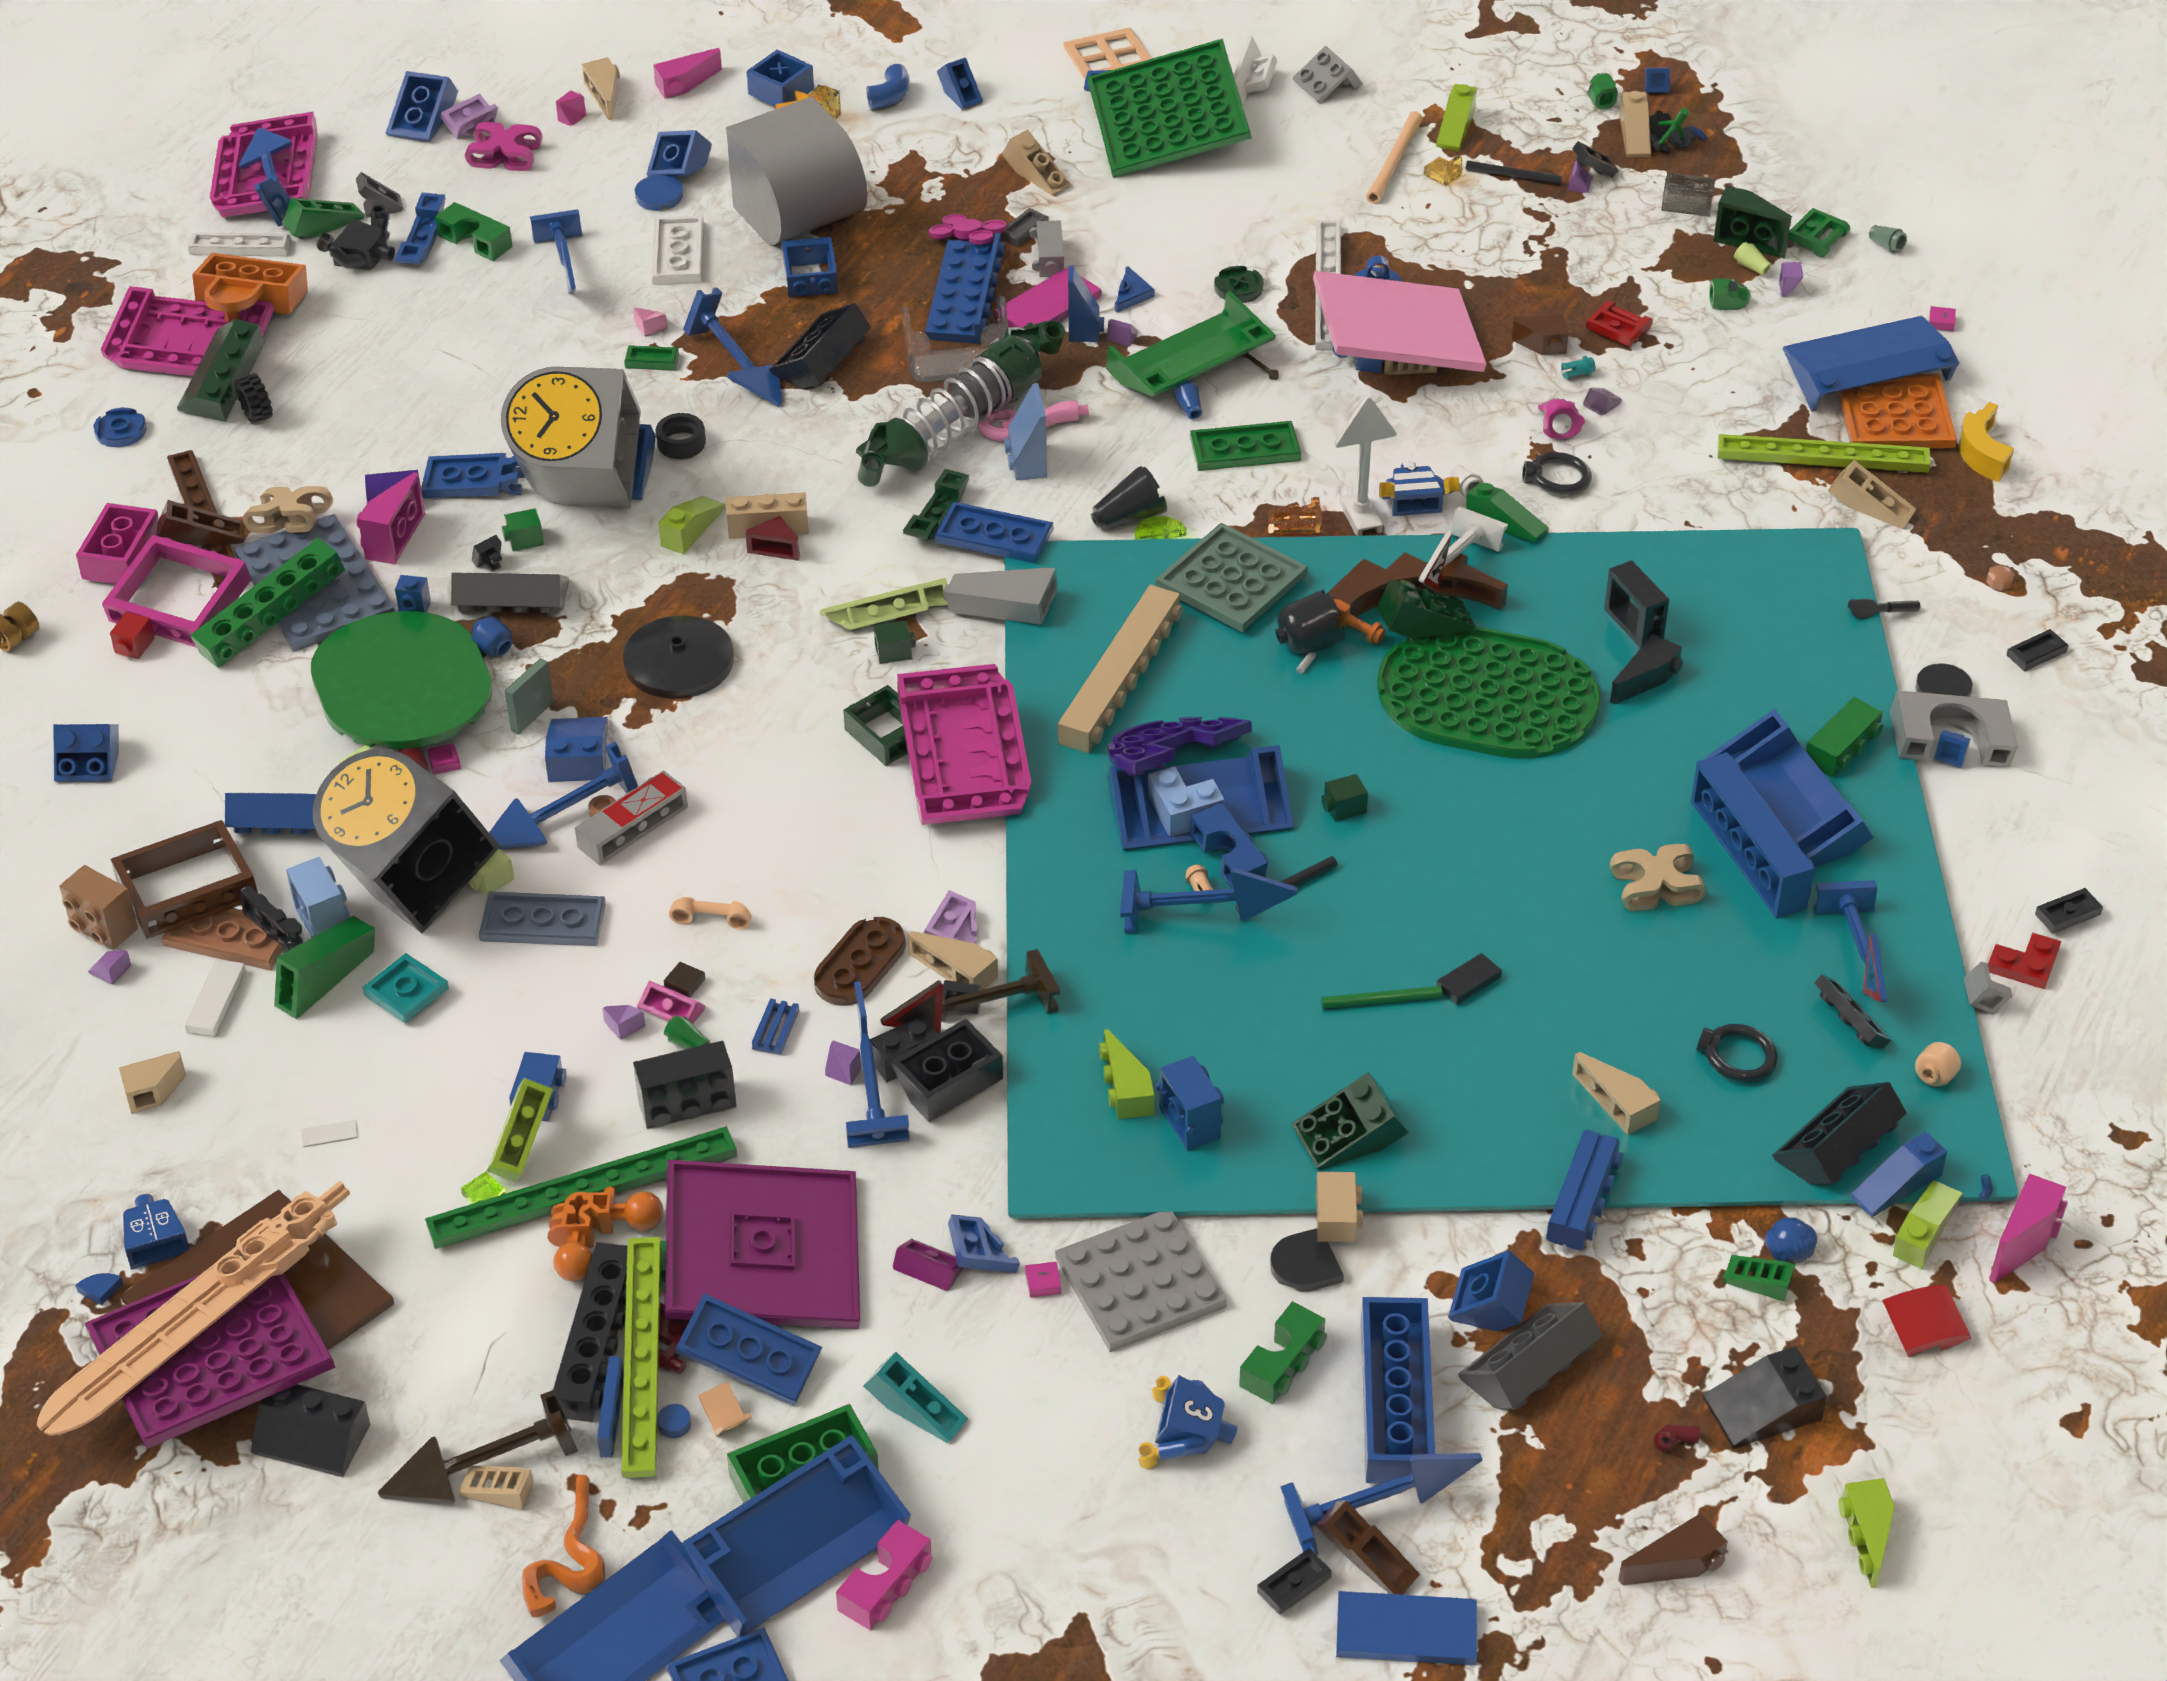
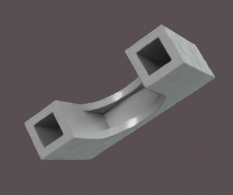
[1890,691,2018,767]

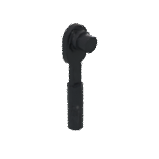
[1848,599,1920,618]

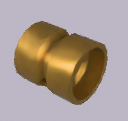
[0,601,40,652]

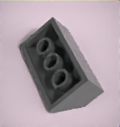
[451,572,569,613]
[1458,1302,1603,1410]

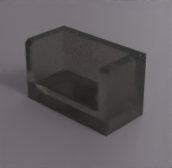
[1661,173,1716,217]

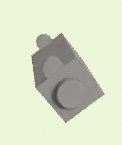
[1029,220,1064,277]

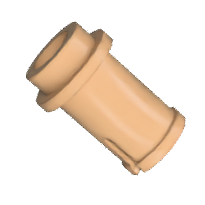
[1185,864,1214,891]

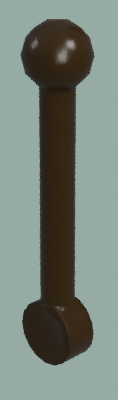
[1240,352,1279,380]

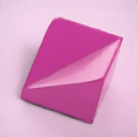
[556,90,586,126]

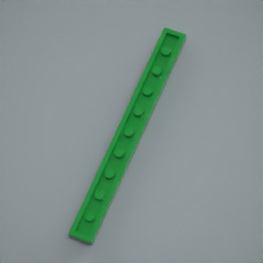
[425,1126,737,1249]

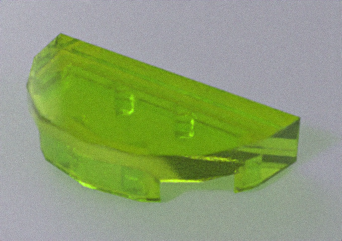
[1134,516,1187,539]

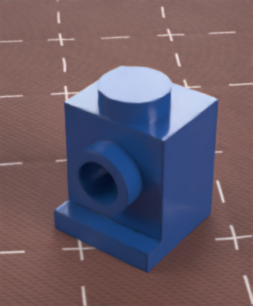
[395,575,431,613]

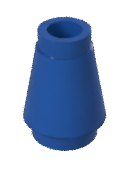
[1174,381,1202,419]

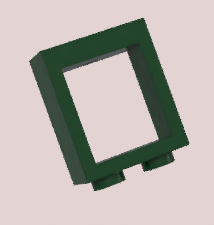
[843,685,908,766]

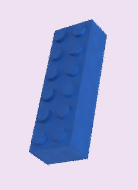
[1691,752,1815,919]
[1361,1297,1435,1483]

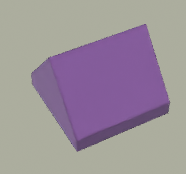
[1567,161,1592,193]
[1107,319,1138,347]

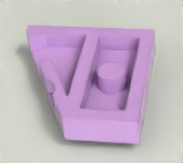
[924,890,977,943]

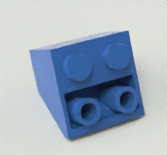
[53,724,119,781]

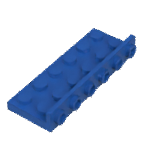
[925,233,1005,344]

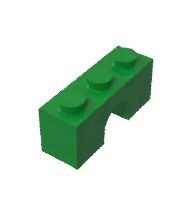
[435,202,513,261]
[1239,1301,1327,1404]

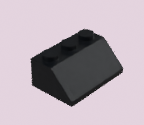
[891,1019,1003,1122]
[251,1384,371,1477]

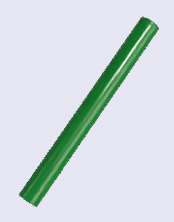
[1321,986,1442,1009]

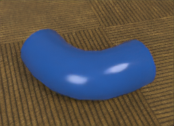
[866,64,910,110]

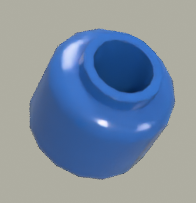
[471,616,513,657]

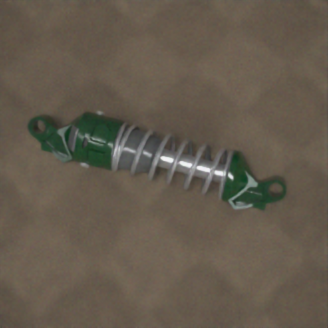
[856,320,1065,487]

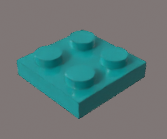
[362,953,449,1023]

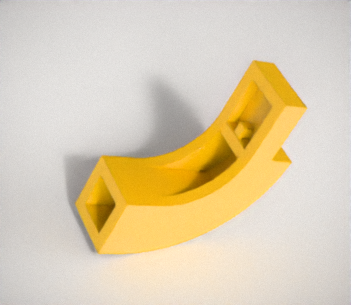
[1959,402,2014,482]

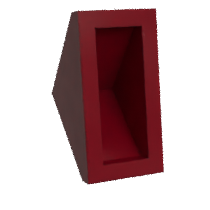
[745,516,800,561]

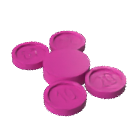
[929,214,1007,245]

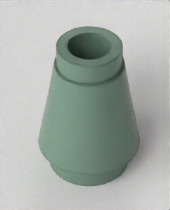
[1869,225,1907,252]

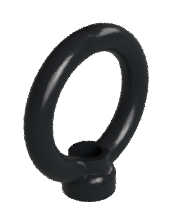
[1522,452,1592,495]
[1696,1024,1778,1082]

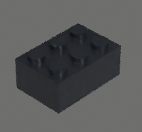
[633,1040,737,1129]

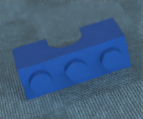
[1190,803,1268,889]

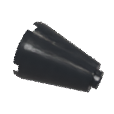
[1091,466,1167,530]

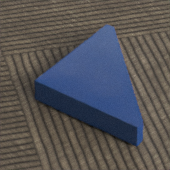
[1115,266,1155,313]

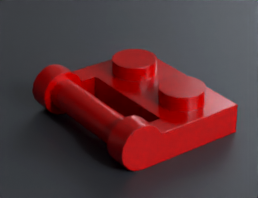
[1586,300,1653,347]

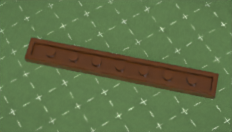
[167,450,235,589]

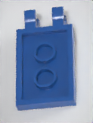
[421,453,525,499]

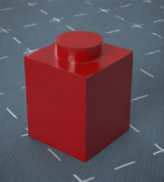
[110,612,155,659]

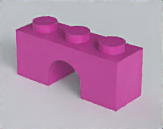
[836,1520,933,1631]

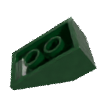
[1713,185,1792,259]

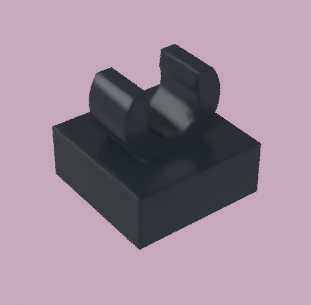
[471,535,502,572]

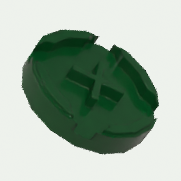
[1214,266,1264,303]

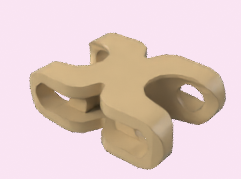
[243,486,333,533]
[1609,844,1707,911]

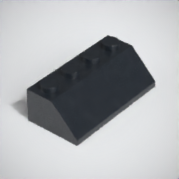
[769,303,871,389]
[1772,1082,1907,1185]

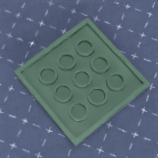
[1155,522,1308,632]

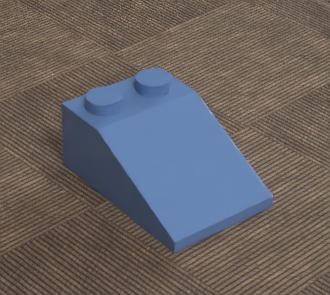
[1004,383,1047,481]

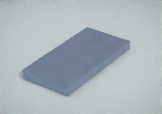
[479,891,606,946]

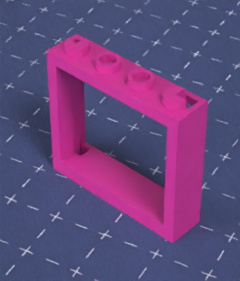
[102,535,251,648]

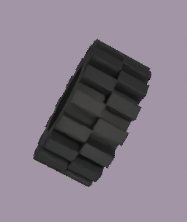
[234,373,273,424]

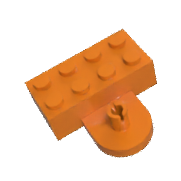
[192,253,308,322]

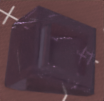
[1583,387,1622,416]

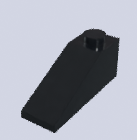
[1610,634,1683,704]

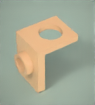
[698,1382,752,1436]

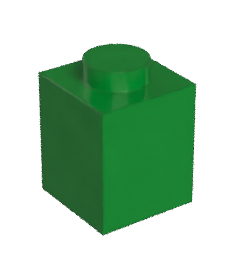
[501,508,544,551]

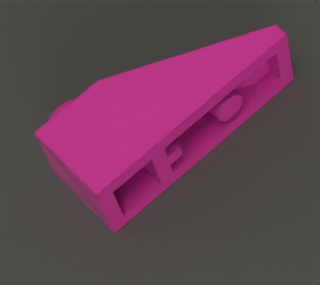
[653,47,722,99]

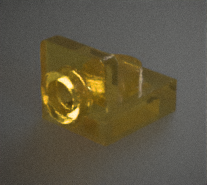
[808,85,841,119]
[1424,155,1463,186]

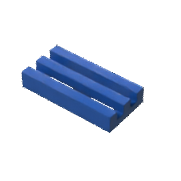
[752,998,800,1055]

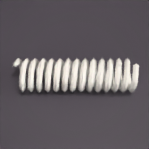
[1296,652,1316,673]

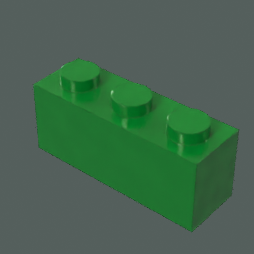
[1806,697,1883,778]

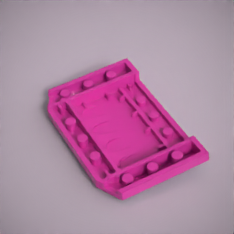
[210,112,318,218]
[101,286,274,376]
[897,664,1031,825]

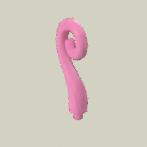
[978,401,1089,441]

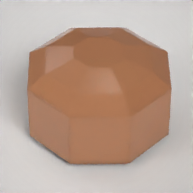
[1986,565,2015,591]

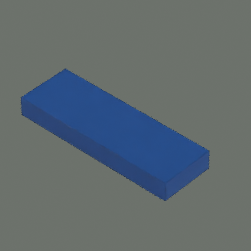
[597,1356,624,1458]

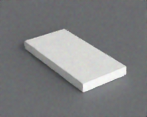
[652,216,704,285]

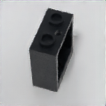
[1604,560,1669,648]

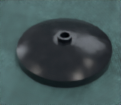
[623,615,734,699]

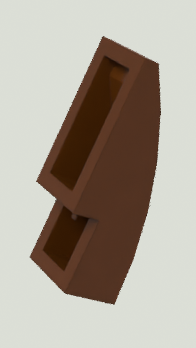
[1315,1500,1421,1595]

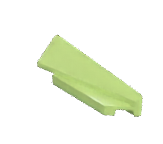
[819,578,948,630]

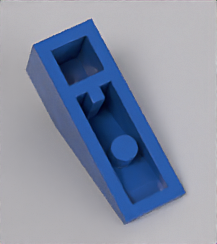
[1068,266,1104,342]
[1850,1131,1948,1217]

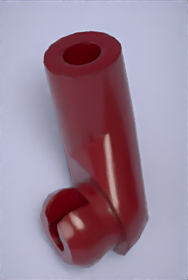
[1653,1423,1700,1452]

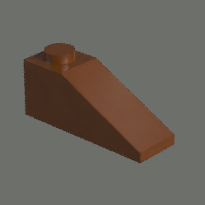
[157,500,246,546]
[1618,1513,1728,1585]

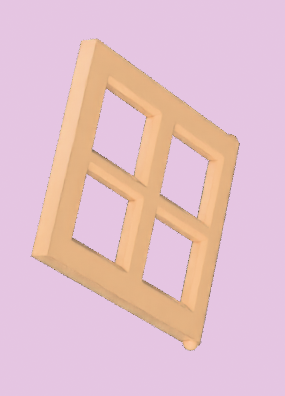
[1063,27,1152,80]

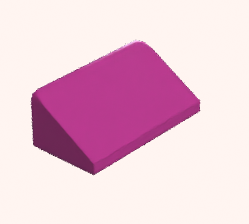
[636,980,706,1024]

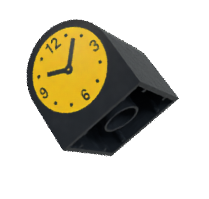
[312,749,500,934]

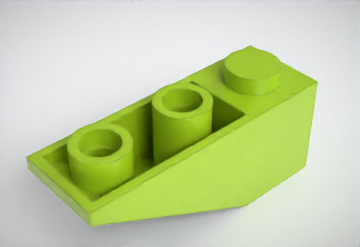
[1099,1029,1154,1119]
[1838,1478,1895,1588]

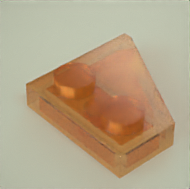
[1267,497,1322,535]

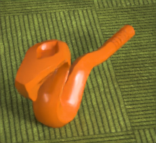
[522,1475,605,1617]

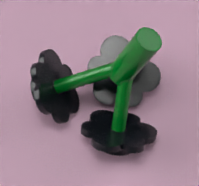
[1649,108,1696,153]

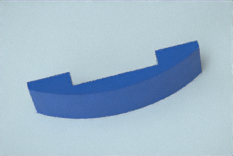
[395,192,446,264]

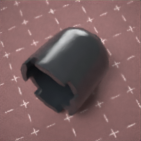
[1275,589,1345,655]

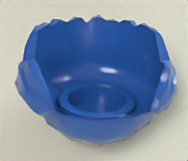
[1765,1217,1818,1263]

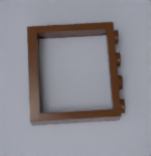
[110,820,258,939]

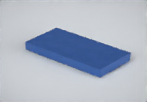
[935,502,1054,563]
[675,1293,822,1407]
[1336,1591,1477,1665]

